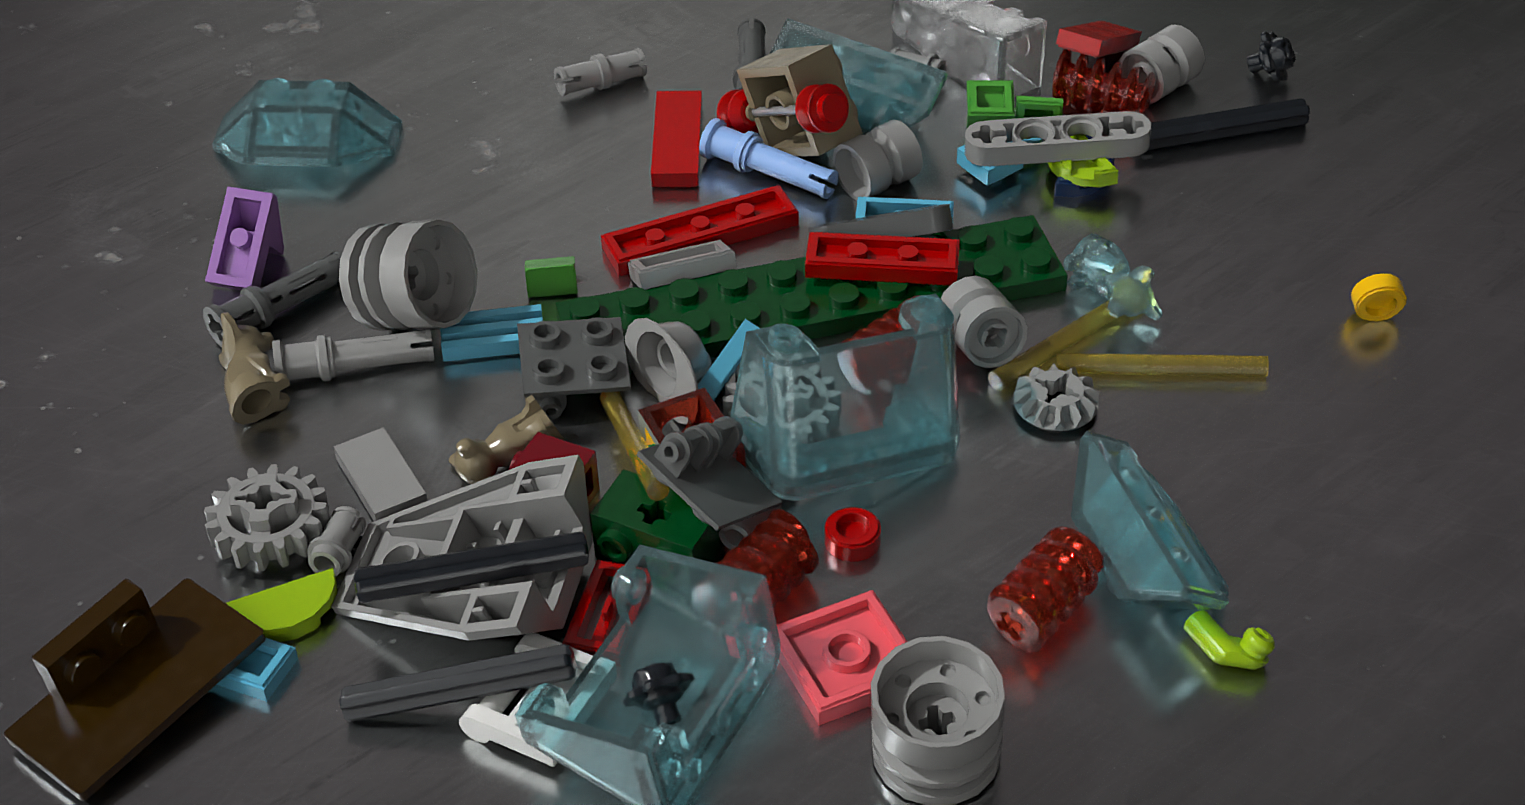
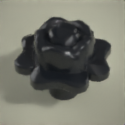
[1247,31,1296,82]
[623,662,695,728]

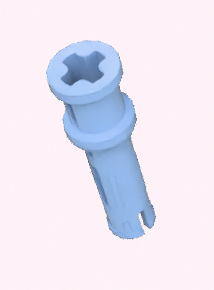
[699,118,839,199]

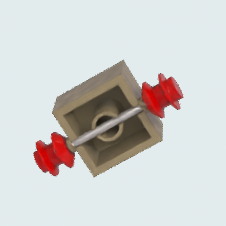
[717,44,862,156]

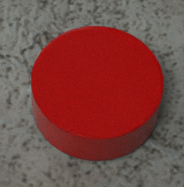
[824,507,881,562]

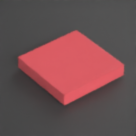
[767,590,908,726]

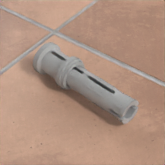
[272,329,434,381]

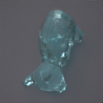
[1064,233,1163,320]

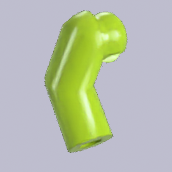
[1183,610,1275,670]

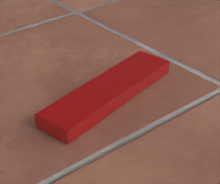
[601,185,799,277]

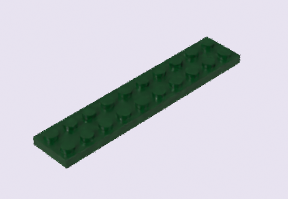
[555,215,1068,374]

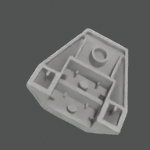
[331,455,593,640]

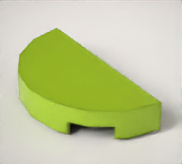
[1048,134,1118,187]
[226,568,338,642]

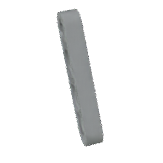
[965,111,1151,166]

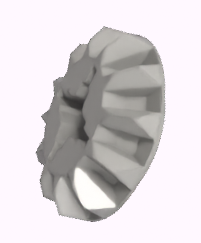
[1013,363,1100,431]

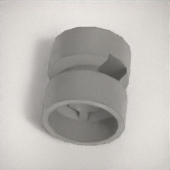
[1118,25,1205,104]
[833,120,923,201]
[937,276,1028,368]

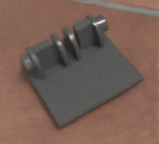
[517,317,631,419]
[636,416,782,531]

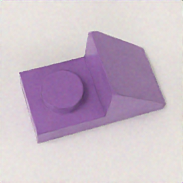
[205,186,284,290]

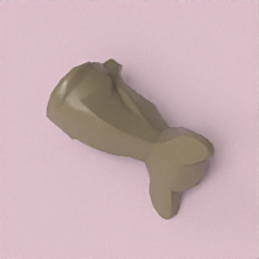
[219,312,290,425]
[449,395,565,484]

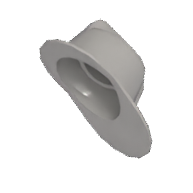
[625,318,712,424]

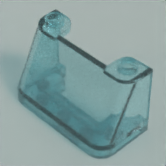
[730,294,960,501]
[515,545,781,805]

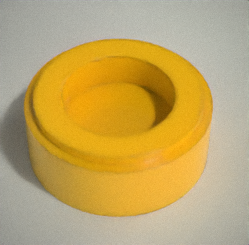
[1351,273,1407,321]

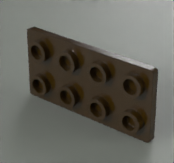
[4,578,266,801]

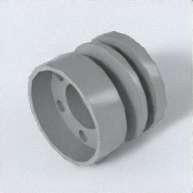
[339,219,478,331]
[871,636,1005,805]

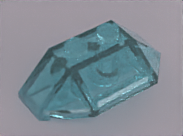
[769,18,948,135]
[212,78,403,167]
[1071,431,1229,610]

